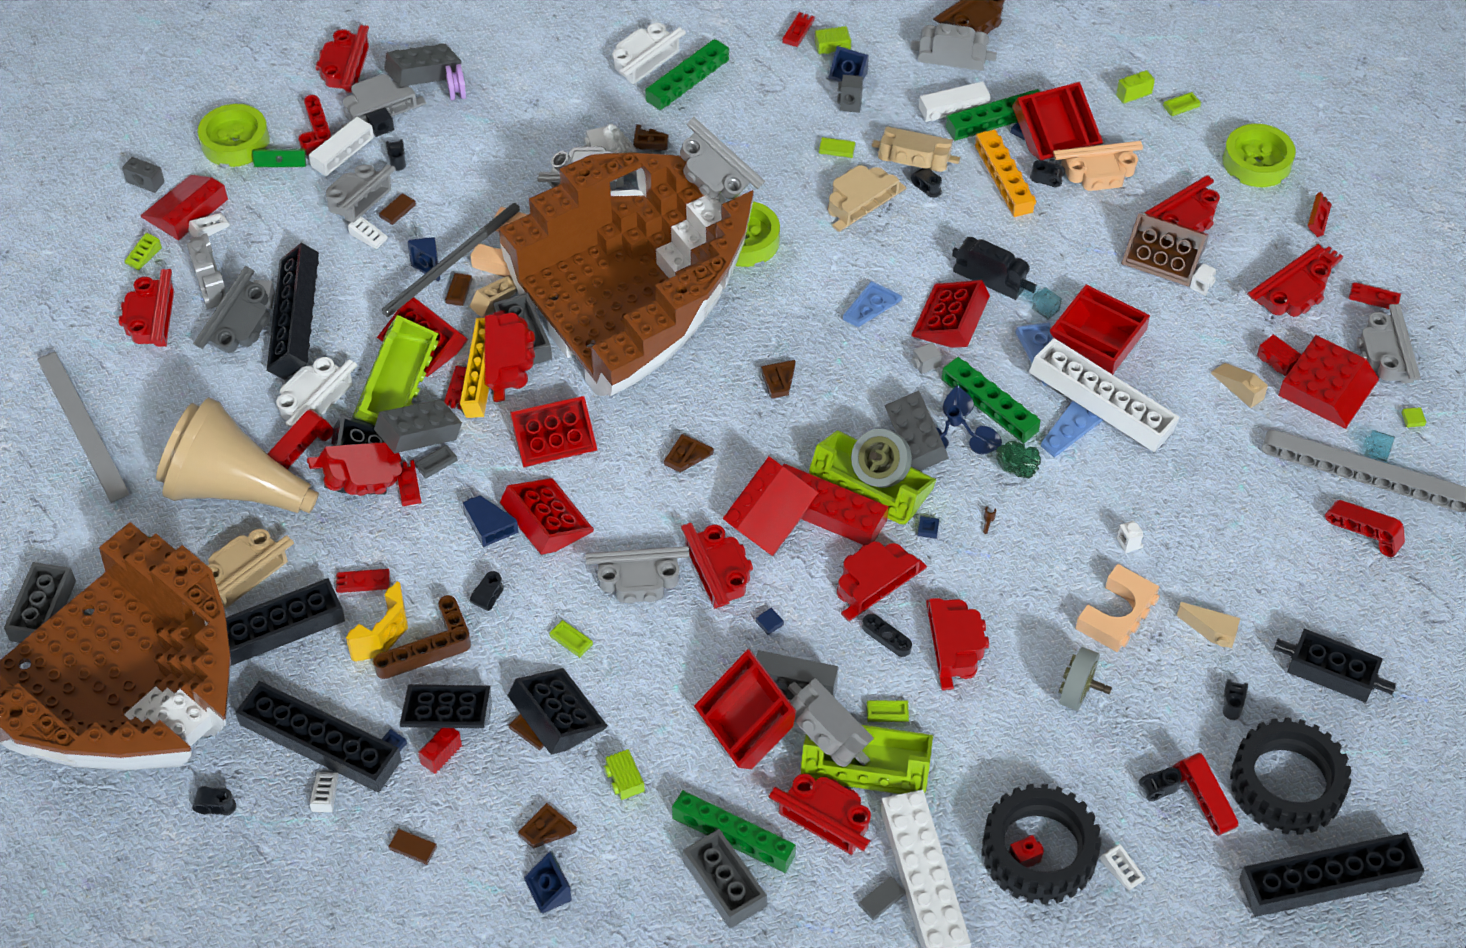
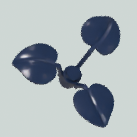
[936,385,1002,454]

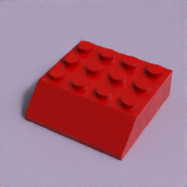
[1012,82,1103,160]
[1050,284,1150,375]
[1278,335,1379,429]
[694,649,796,770]

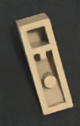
[469,276,518,317]
[1211,363,1268,408]
[1177,602,1240,648]

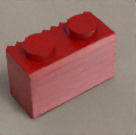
[1257,334,1302,376]
[418,728,462,774]

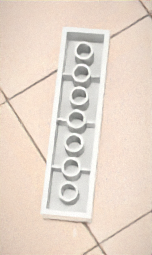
[1029,338,1180,452]
[881,790,971,948]

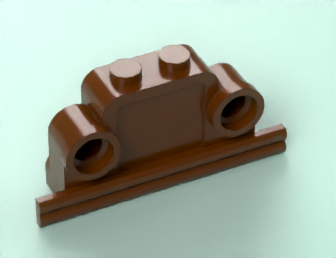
[933,0,1005,34]

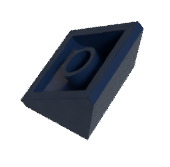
[828,46,869,81]
[407,237,441,282]
[524,851,572,913]

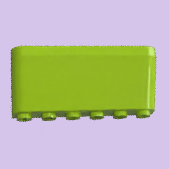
[352,315,438,425]
[809,430,936,524]
[801,725,933,794]

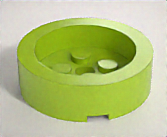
[198,104,270,167]
[1223,124,1296,187]
[735,201,780,267]

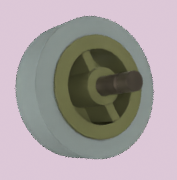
[851,429,912,488]
[1058,647,1112,711]

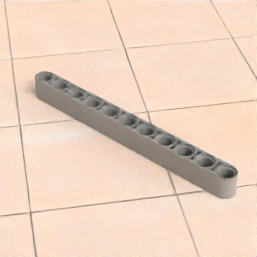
[37,352,129,503]
[1262,430,1466,512]

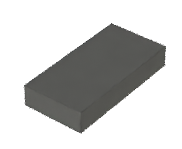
[415,445,458,479]
[859,876,906,920]

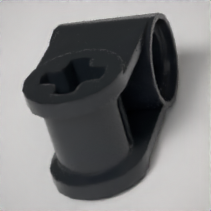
[386,139,406,171]
[1030,160,1065,187]
[911,168,942,198]
[470,571,504,611]
[1223,679,1248,720]
[1138,767,1181,802]
[192,786,237,816]

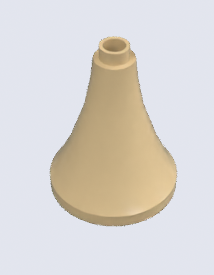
[156,397,319,514]

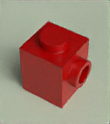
[1009,835,1044,868]

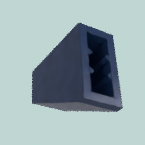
[462,495,519,547]

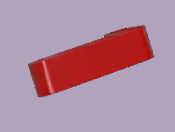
[298,95,331,156]
[267,409,333,470]
[1325,500,1405,558]
[1173,752,1238,836]

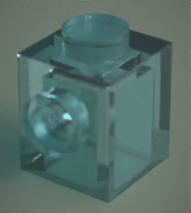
[1032,287,1062,320]
[1363,430,1395,462]

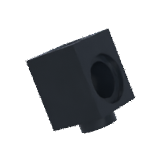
[367,107,394,137]

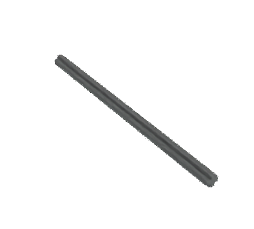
[382,203,520,317]

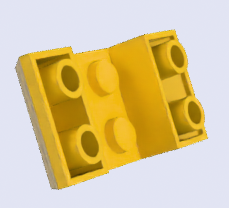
[346,581,408,662]

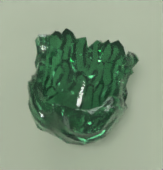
[996,441,1041,479]

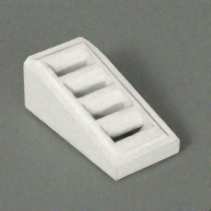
[189,213,230,238]
[348,217,388,249]
[310,772,339,812]
[1099,843,1146,891]

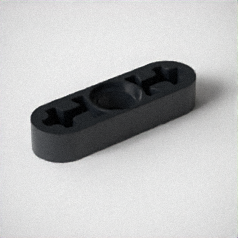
[862,614,912,657]

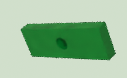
[252,149,307,167]

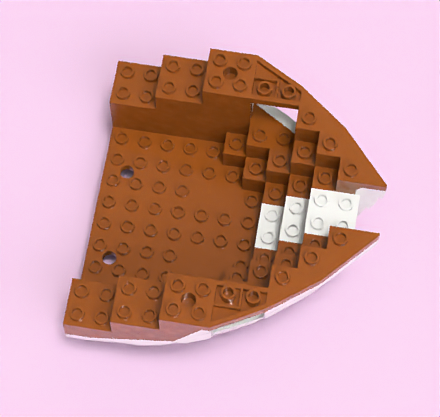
[498,153,754,396]
[0,522,231,770]

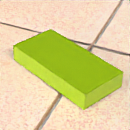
[1163,92,1201,117]
[819,137,856,158]
[549,620,593,658]
[867,700,909,722]

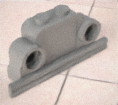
[911,24,997,71]
[341,74,426,128]
[680,117,765,199]
[537,146,617,191]
[326,164,396,222]
[187,233,226,309]
[1357,304,1421,383]
[586,546,689,603]
[787,678,874,767]

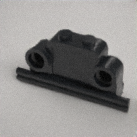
[952,237,1037,300]

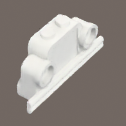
[613,23,686,85]
[276,357,357,427]

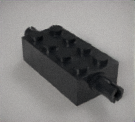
[1273,628,1397,703]

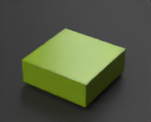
[1401,407,1426,428]

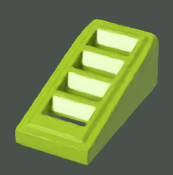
[124,233,162,270]

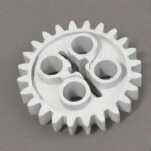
[603,124,636,175]

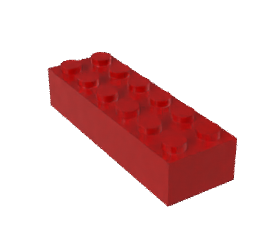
[783,463,889,545]

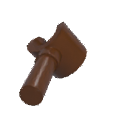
[983,507,996,534]

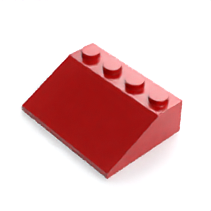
[141,175,228,241]
[911,280,990,348]
[377,297,468,377]
[510,396,598,468]
[722,456,820,556]
[500,478,594,555]

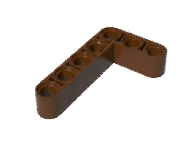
[373,595,471,679]

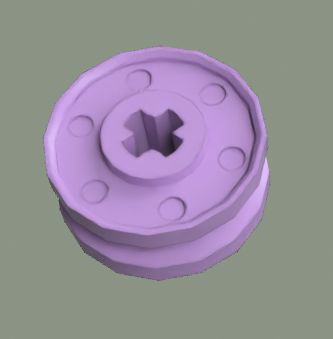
[446,64,466,101]

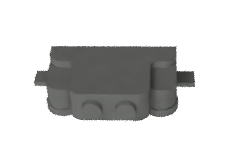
[193,266,270,353]

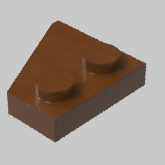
[633,124,669,151]
[761,360,796,399]
[664,434,714,473]
[518,803,577,848]

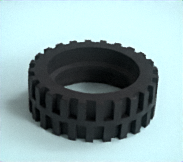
[1230,718,1352,835]
[982,784,1102,904]

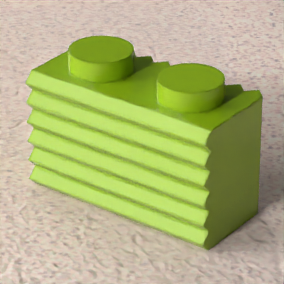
[814,26,851,54]
[1116,70,1155,104]
[603,749,645,800]

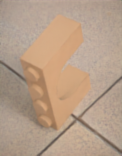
[470,207,528,278]
[1075,564,1160,652]

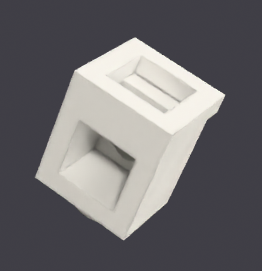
[1190,263,1216,296]
[1117,520,1143,553]

